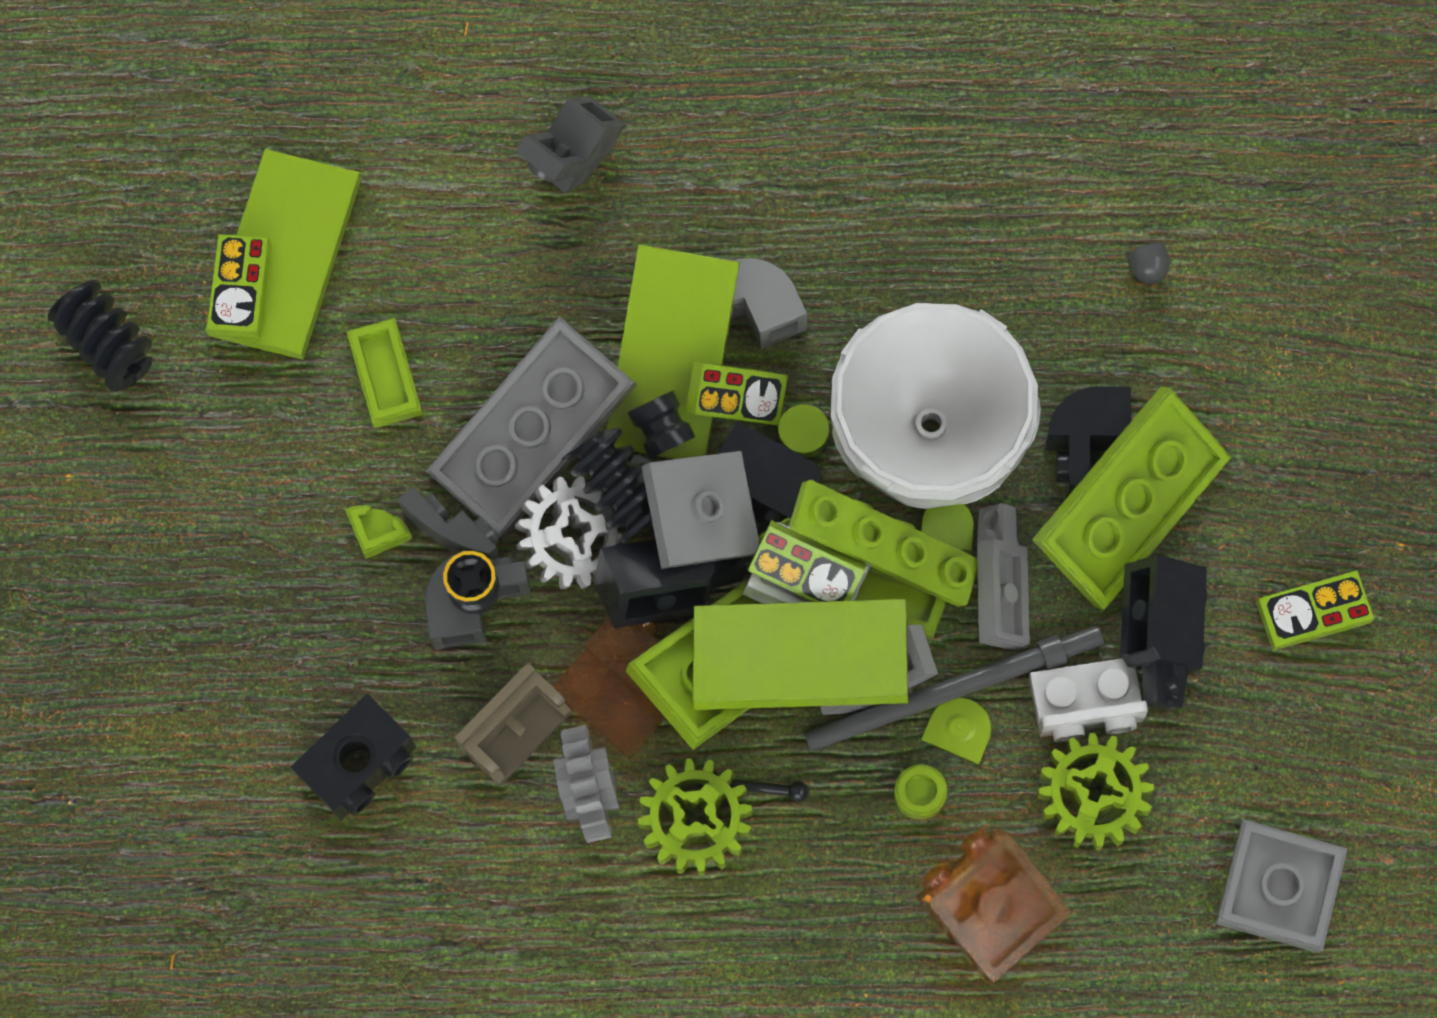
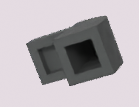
[516,96,626,193]
[425,550,531,650]

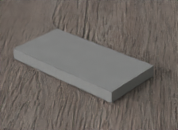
[426,317,637,539]

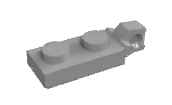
[977,503,1030,651]

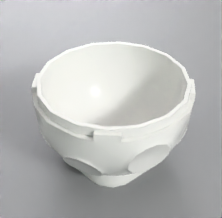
[831,303,1041,509]

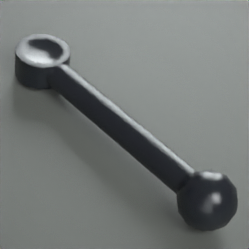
[700,772,809,802]

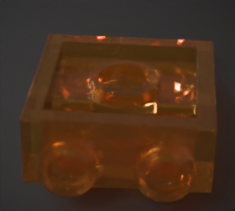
[553,618,666,759]
[916,828,1071,983]

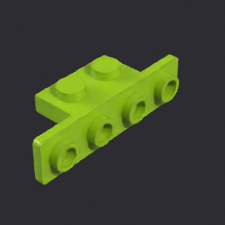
[789,480,978,607]

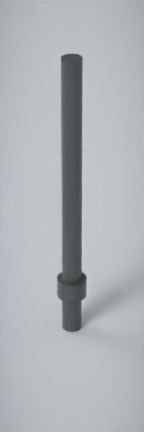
[803,625,1104,752]

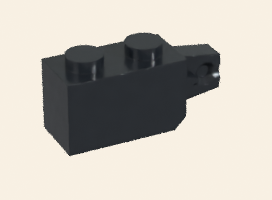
[718,421,822,528]
[594,539,746,629]
[1120,555,1207,711]

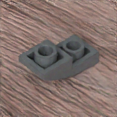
[398,487,500,560]

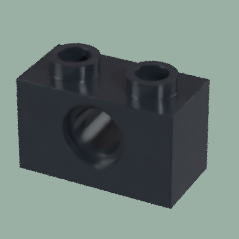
[291,693,417,820]

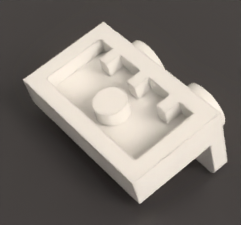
[1029,658,1148,742]

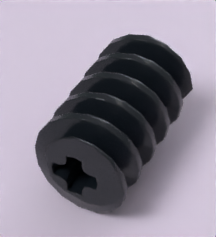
[48,280,153,392]
[561,427,652,545]

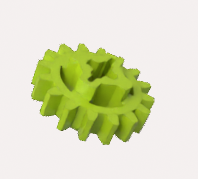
[1037,733,1154,851]
[638,758,753,876]

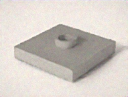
[641,451,760,569]
[1216,819,1347,954]

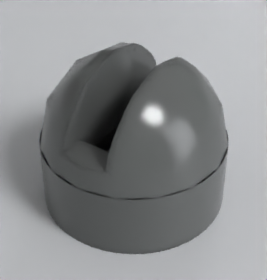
[1126,242,1170,284]

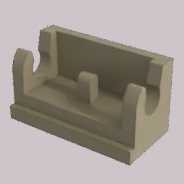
[454,663,573,787]

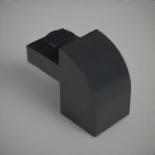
[1045,386,1131,499]

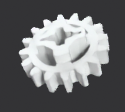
[515,476,629,590]

